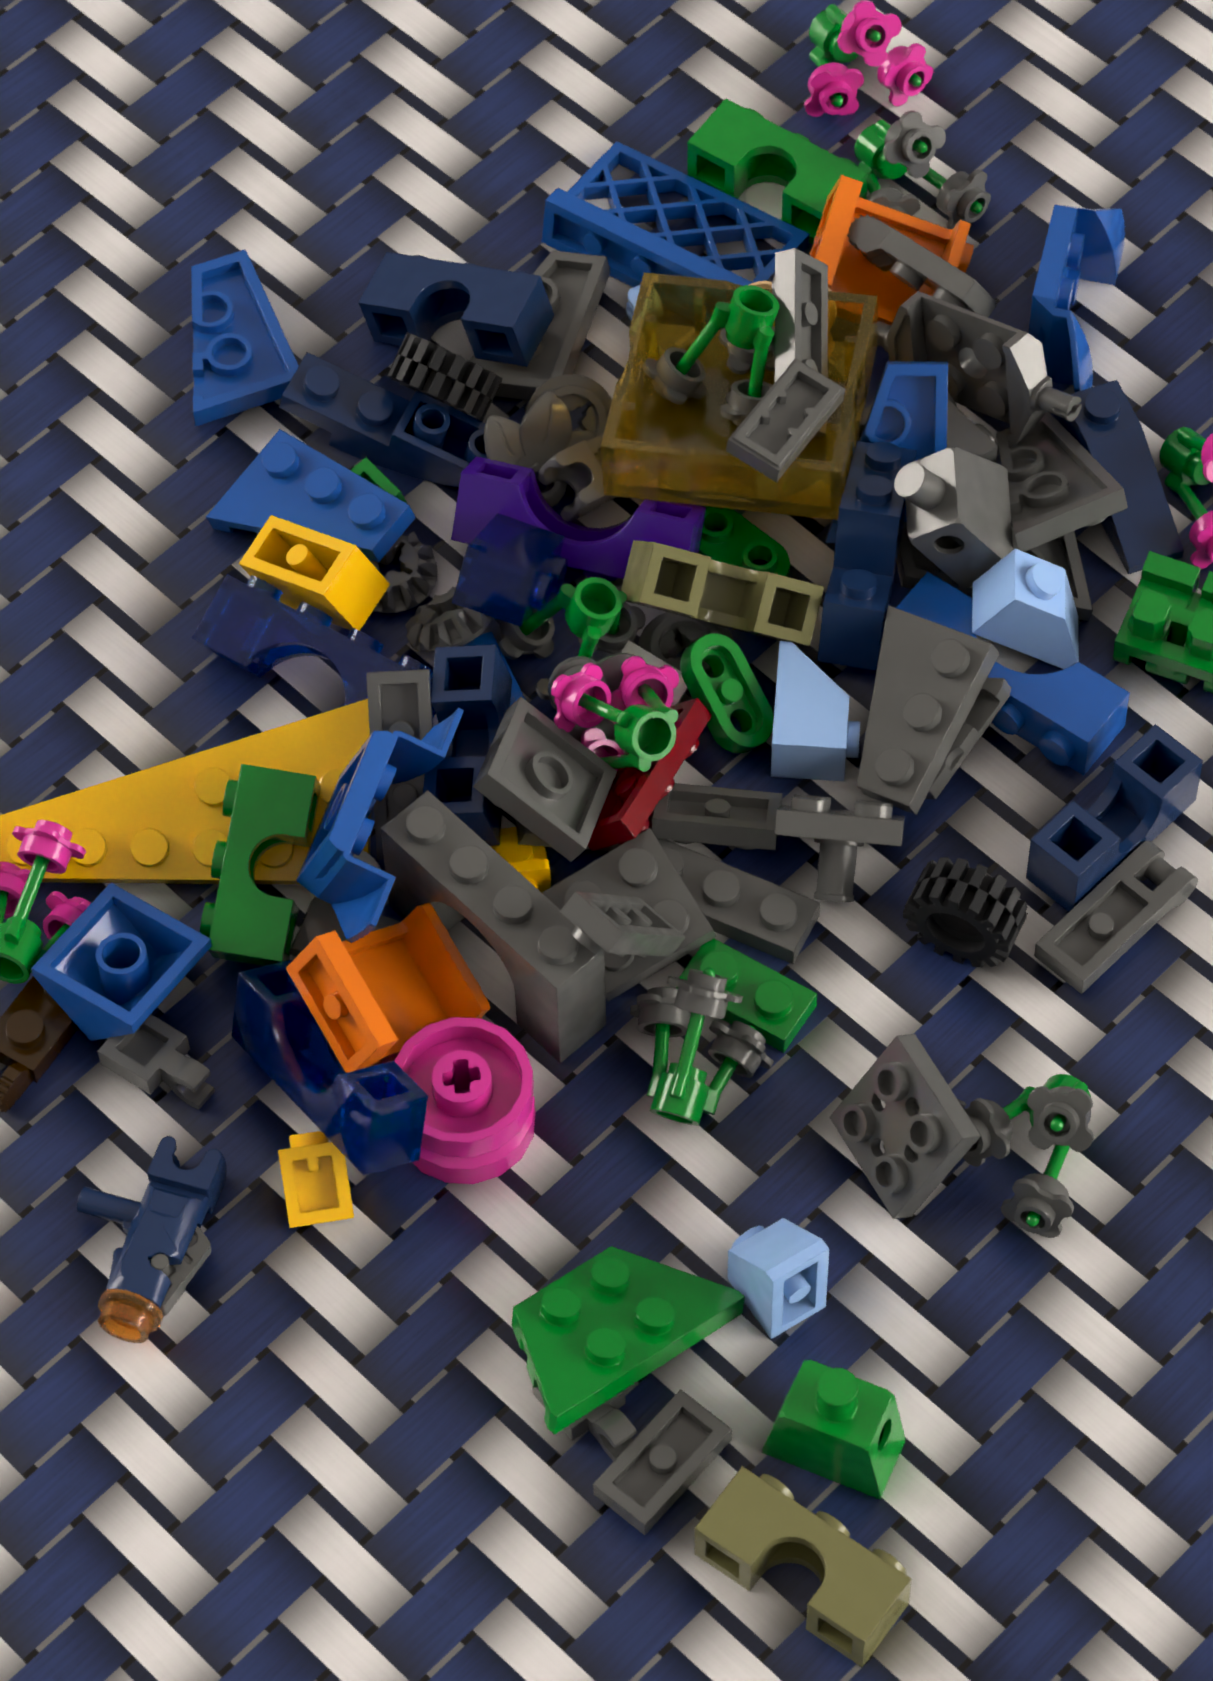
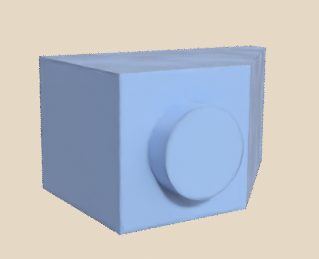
[972,548,1079,669]
[771,641,860,781]
[727,1218,829,1339]

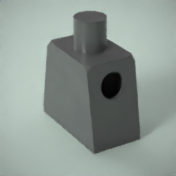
[894,447,1013,589]

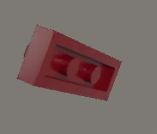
[587,698,712,851]

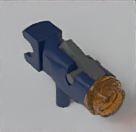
[77,1136,227,1343]

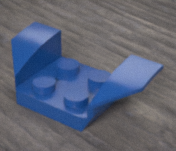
[1028,205,1125,392]
[296,708,464,943]

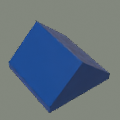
[31,883,212,1041]

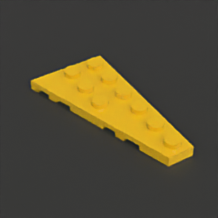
[0,699,371,885]

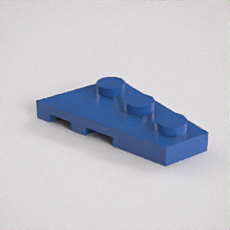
[191,249,299,427]
[825,361,948,543]
[206,429,416,562]

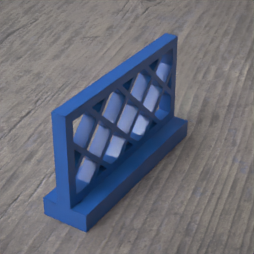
[542,141,810,330]

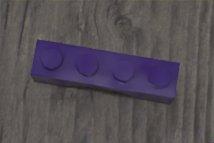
[451,456,706,582]

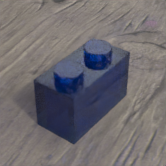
[452,513,568,627]

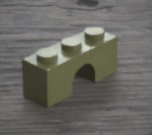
[621,540,824,646]
[694,1466,912,1667]

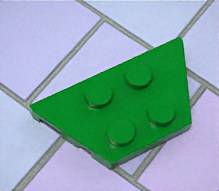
[511,1246,745,1435]

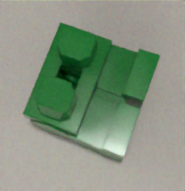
[1113,551,1213,694]

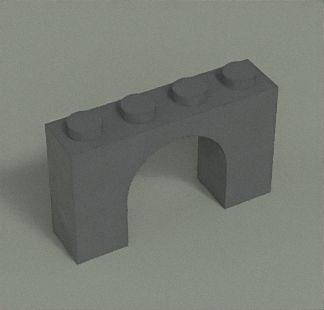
[381,790,606,1064]

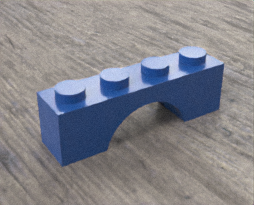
[896,571,1130,776]

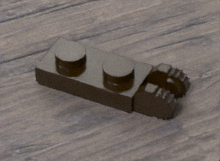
[0,976,79,1113]

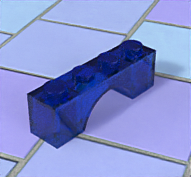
[192,574,436,718]
[231,959,428,1175]

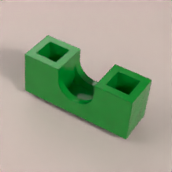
[687,98,868,245]
[200,764,321,970]

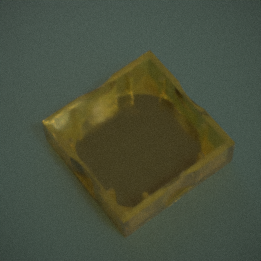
[601,272,878,520]

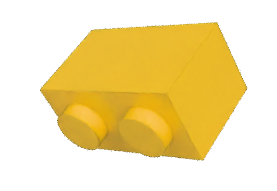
[239,515,390,633]

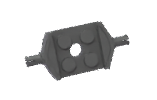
[856,291,1082,444]

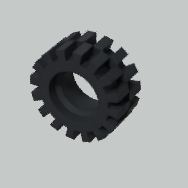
[387,333,503,422]
[903,857,1028,968]

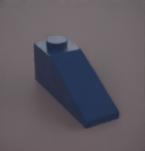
[1059,380,1184,574]

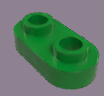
[698,505,790,577]
[680,633,774,753]

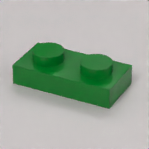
[676,938,817,1053]

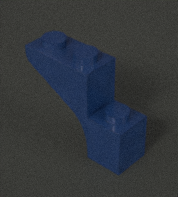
[817,441,917,670]

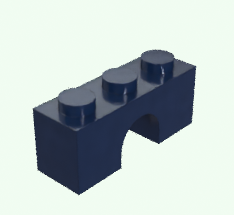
[358,252,555,367]
[423,645,512,846]
[1026,724,1203,912]

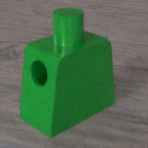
[762,1360,906,1500]

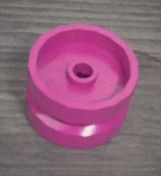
[390,1017,535,1184]

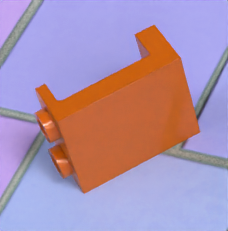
[809,175,974,325]
[286,903,490,1077]

